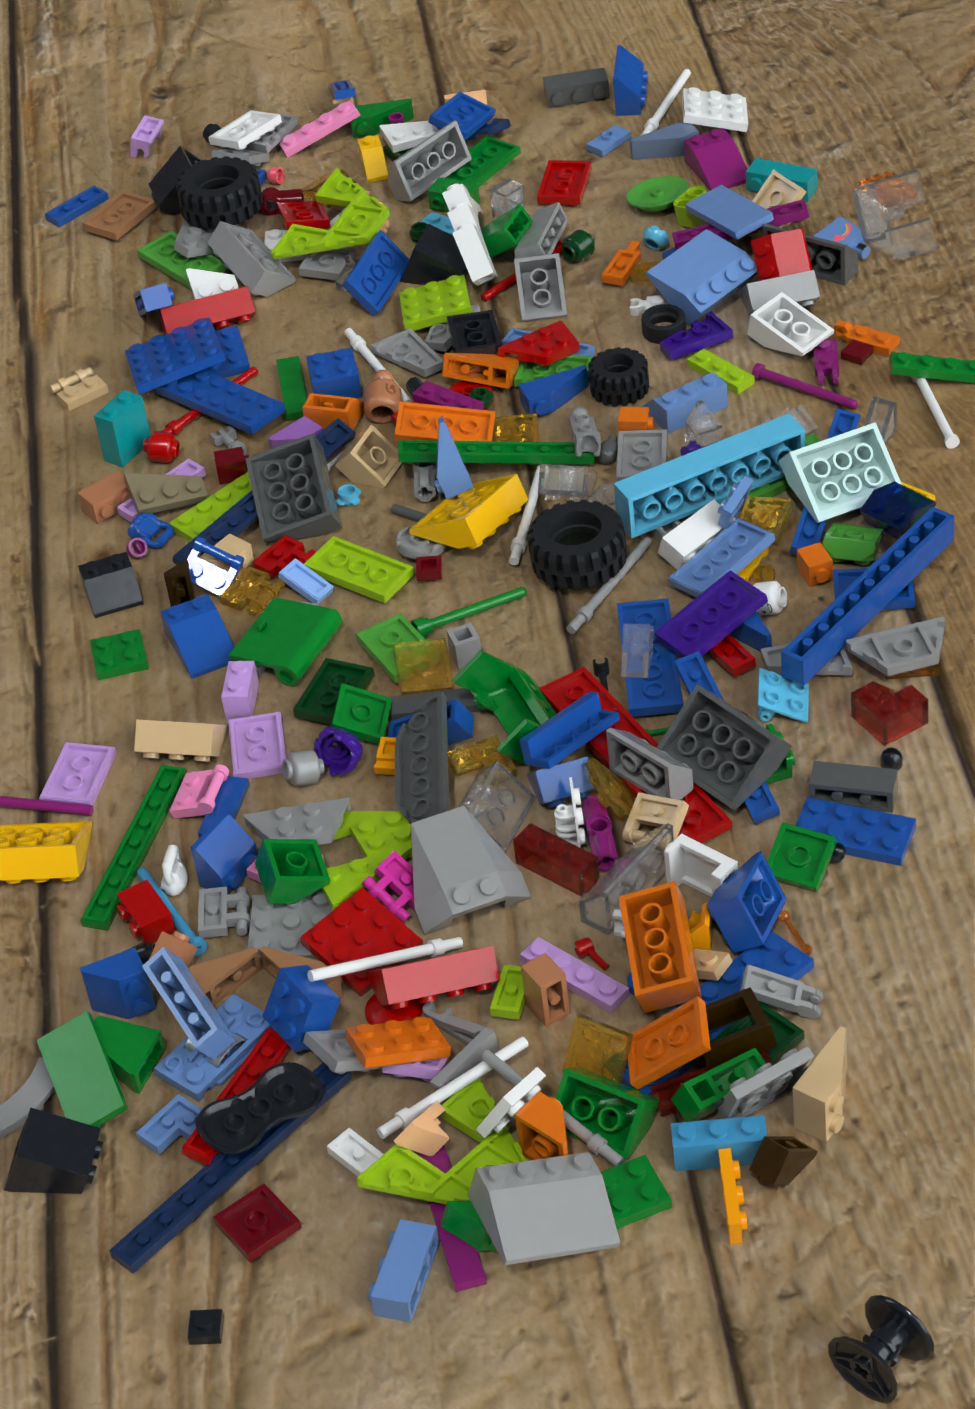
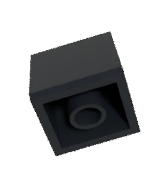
[148,146,202,215]
[401,224,469,285]
[4,1107,103,1194]

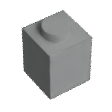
[446,623,481,669]

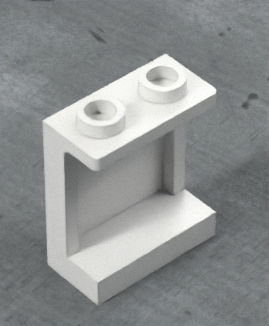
[664,833,738,897]

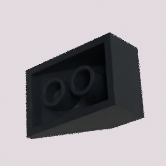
[447,310,502,354]

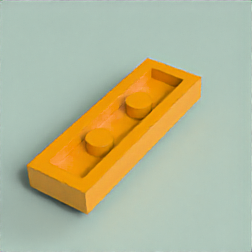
[718,1148,748,1245]

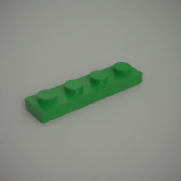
[889,352,975,383]

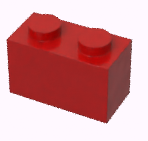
[116,880,176,943]

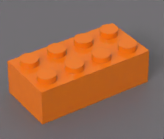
[619,881,702,1013]

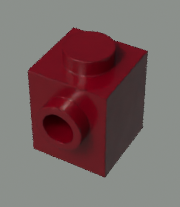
[214,447,249,485]

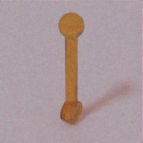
[778,910,812,956]

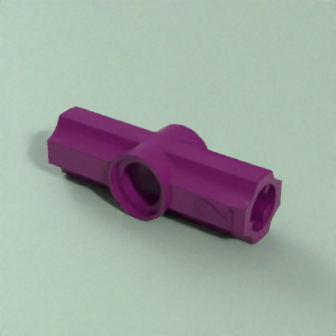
[581,795,619,872]

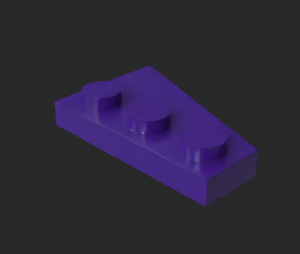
[659,311,733,360]

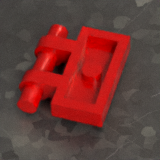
[252,535,316,585]

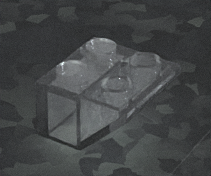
[489,178,526,221]

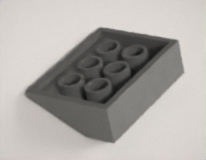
[246,433,342,542]
[657,684,792,810]

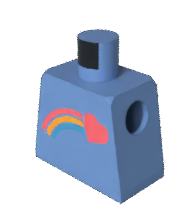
[814,216,870,259]

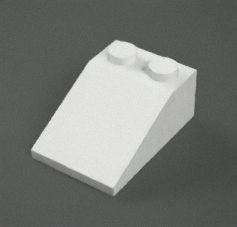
[747,292,834,356]

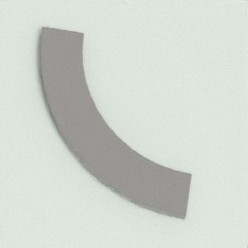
[0,1057,56,1139]

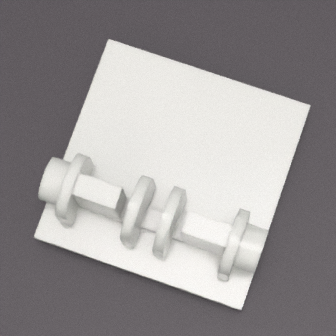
[554,777,586,856]

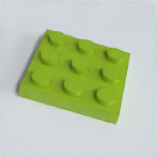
[399,275,472,331]

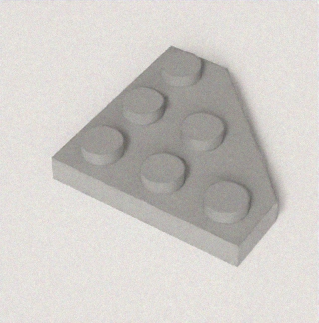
[174,220,215,258]

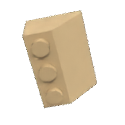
[134,719,229,762]

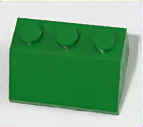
[555,1067,660,1159]

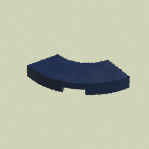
[465,118,511,141]

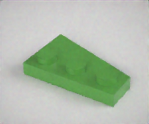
[514,355,593,387]

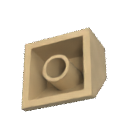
[335,424,402,488]

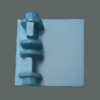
[757,668,809,723]

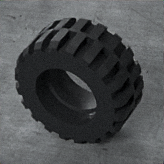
[176,156,263,230]
[527,499,628,591]

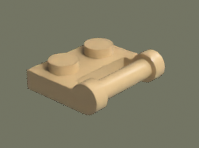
[622,792,689,849]

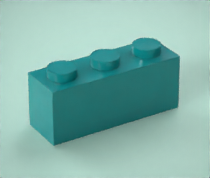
[746,158,818,202]

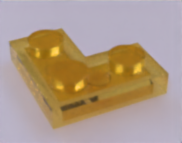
[448,735,517,785]

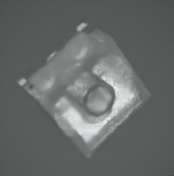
[538,464,598,502]

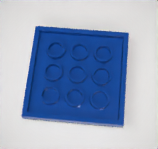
[125,317,226,395]

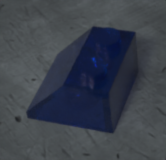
[860,481,937,539]

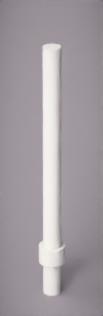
[640,69,691,136]
[344,328,413,402]
[509,465,546,566]
[307,937,463,982]
[376,1036,529,1139]

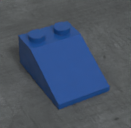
[160,594,237,679]
[707,851,787,953]

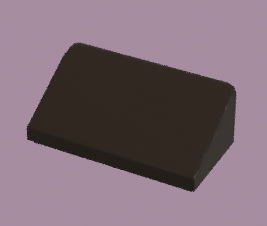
[164,560,196,607]

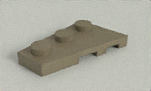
[124,473,209,515]

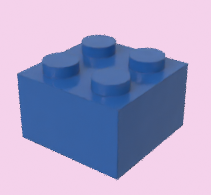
[306,348,362,398]
[262,965,341,1051]

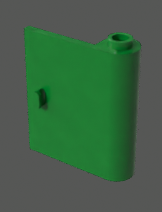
[228,597,343,687]

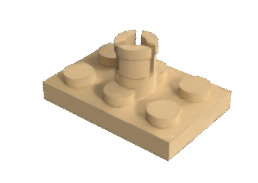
[748,169,807,239]

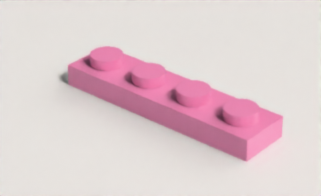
[279,99,360,158]

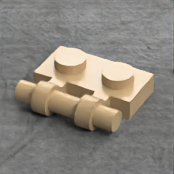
[49,367,109,411]

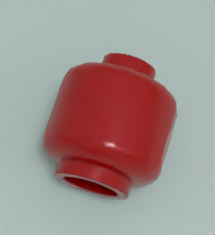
[143,431,180,464]

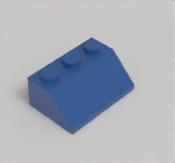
[613,46,648,116]

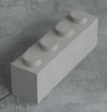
[514,202,569,259]

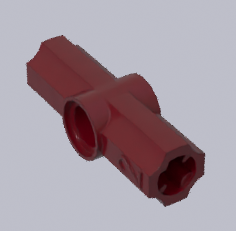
[258,187,304,215]

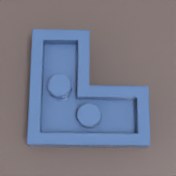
[717,476,753,529]
[136,1094,202,1155]

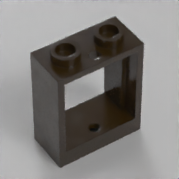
[696,987,777,1071]

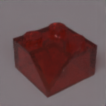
[851,681,928,746]

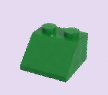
[255,839,330,904]

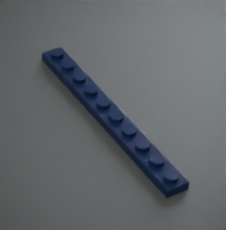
[172,418,356,565]
[109,1062,352,1274]

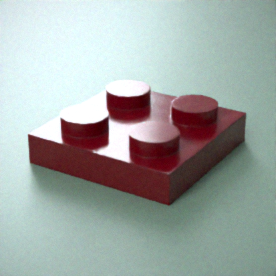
[213,1183,301,1262]

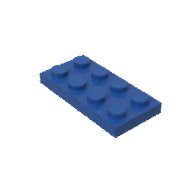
[342,230,409,316]
[795,797,916,866]

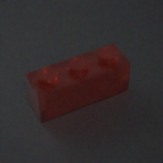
[513,823,600,897]

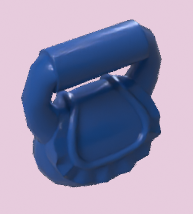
[128,513,175,549]

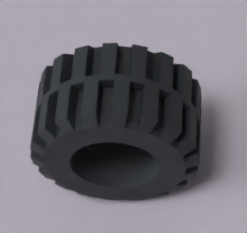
[588,347,649,406]

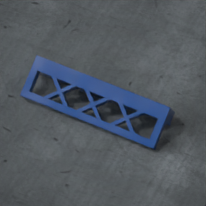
[519,692,620,769]

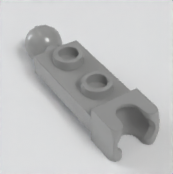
[569,407,601,456]

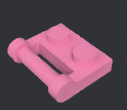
[169,764,230,819]

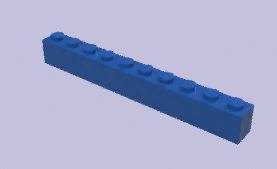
[781,507,954,686]

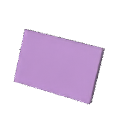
[228,712,287,779]
[39,742,117,805]

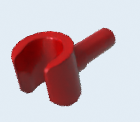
[574,938,609,971]

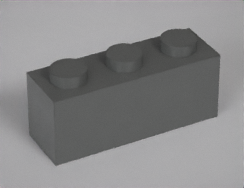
[543,68,610,108]
[809,761,898,813]

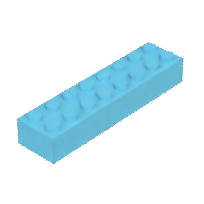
[614,414,805,539]

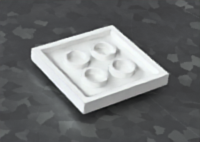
[682,87,748,132]

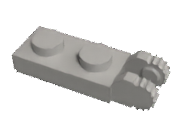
[740,965,824,1019]

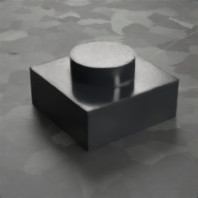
[187,1309,224,1345]

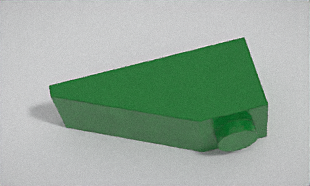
[351,98,414,138]
[671,1048,766,1122]

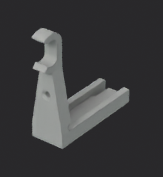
[423,1001,500,1105]

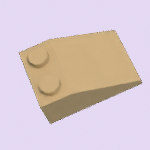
[792,1026,847,1142]

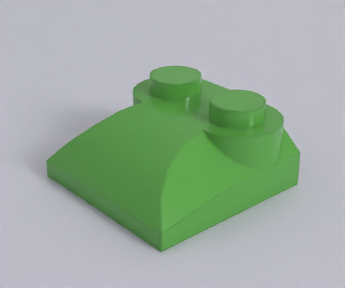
[823,523,883,565]

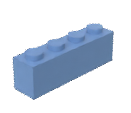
[142,947,236,1059]

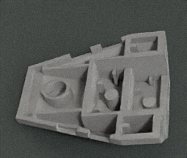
[411,806,531,935]

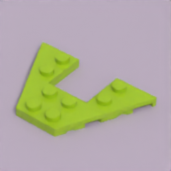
[270,168,390,260]
[320,811,412,911]
[357,1077,529,1204]

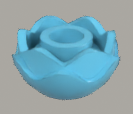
[643,225,669,251]

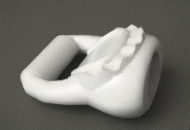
[160,844,188,897]

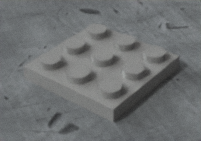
[248,891,332,965]
[714,1046,815,1120]

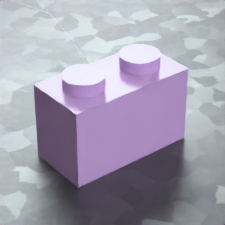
[221,661,259,720]

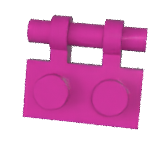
[362,850,415,922]

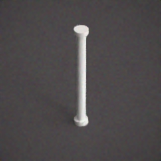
[911,376,960,449]

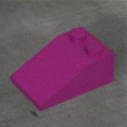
[684,128,748,190]

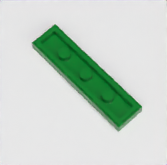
[276,356,307,421]

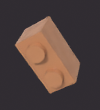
[77,471,131,524]
[521,953,570,1027]

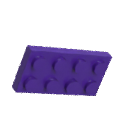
[654,570,768,658]

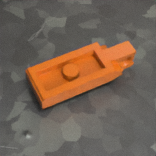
[601,240,642,286]
[834,320,900,357]

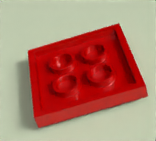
[300,887,423,997]

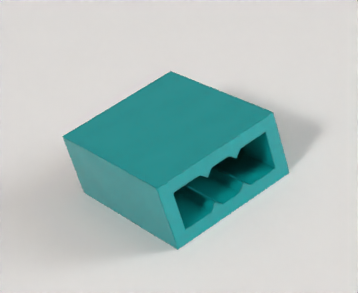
[94,390,151,468]

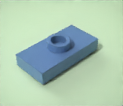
[586,125,631,157]

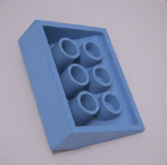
[645,229,758,326]

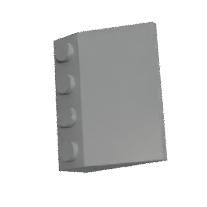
[468,1152,620,1265]

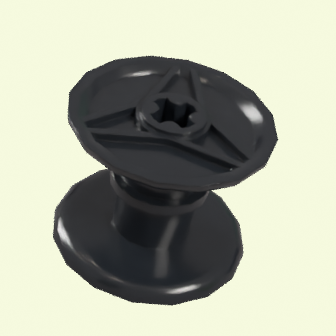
[828,1295,934,1403]

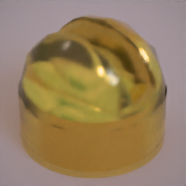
[752,564,775,583]

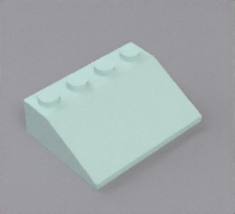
[779,422,905,523]

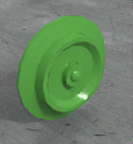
[627,176,689,212]

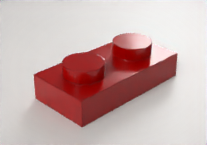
[708,634,756,677]

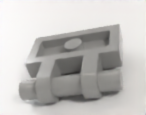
[198,886,250,938]

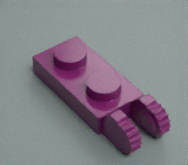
[813,339,839,385]

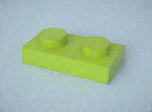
[490,965,525,1020]

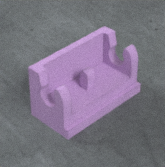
[130,115,164,159]

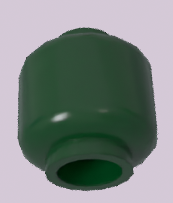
[561,230,595,263]

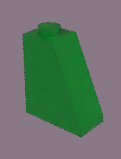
[481,204,533,258]
[94,1015,166,1094]

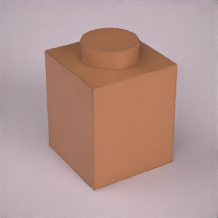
[149,930,198,968]

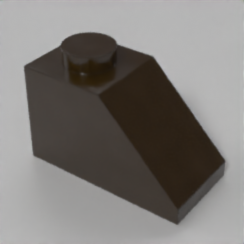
[749,1136,818,1188]

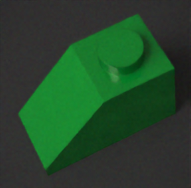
[440,1201,497,1251]

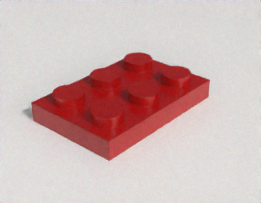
[537,160,592,206]
[276,201,330,230]

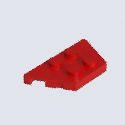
[498,321,579,366]

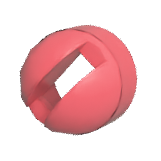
[266,167,285,184]

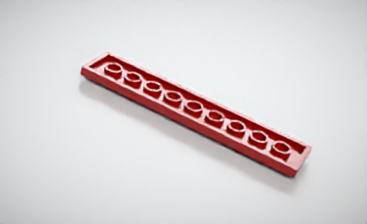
[539,667,732,843]

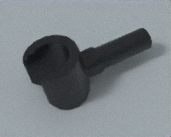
[593,657,610,691]

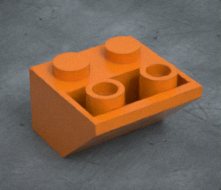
[302,393,364,430]

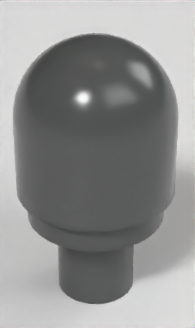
[597,435,618,465]

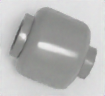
[282,750,324,786]

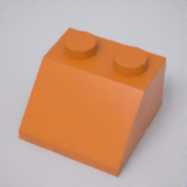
[515,1091,569,1160]

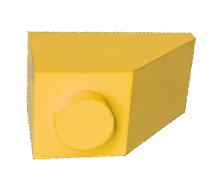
[357,135,389,183]

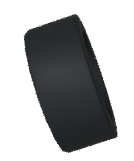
[641,304,686,344]

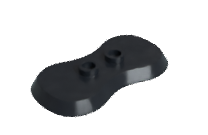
[196,1062,324,1155]

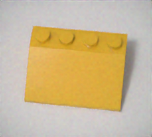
[409,474,529,549]
[0,821,92,884]

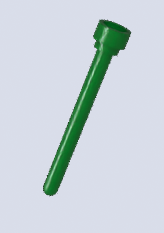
[411,587,527,638]

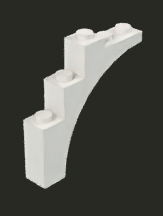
[442,183,498,286]

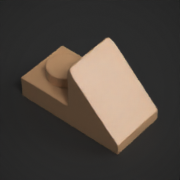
[394,1101,449,1156]

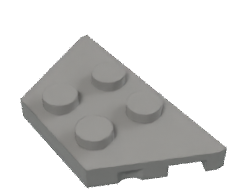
[846,616,945,676]
[244,797,351,845]

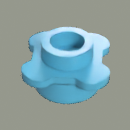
[336,484,361,506]

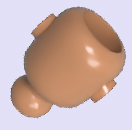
[364,370,402,424]

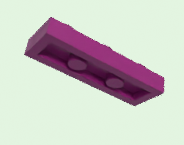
[412,381,484,410]

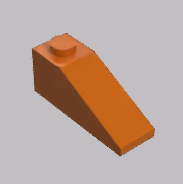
[442,353,519,389]

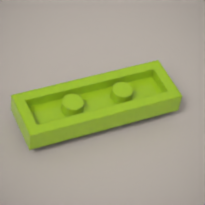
[687,348,755,395]

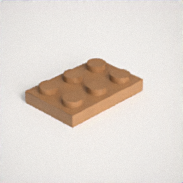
[82,190,157,241]

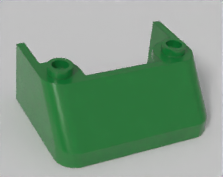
[452,650,556,764]

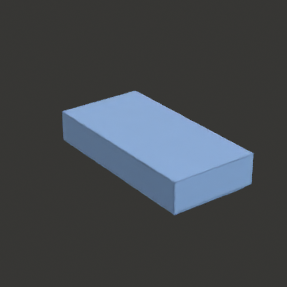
[278,558,334,604]

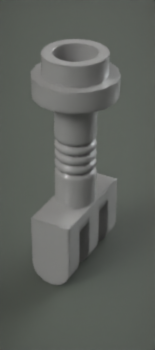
[209,425,247,456]

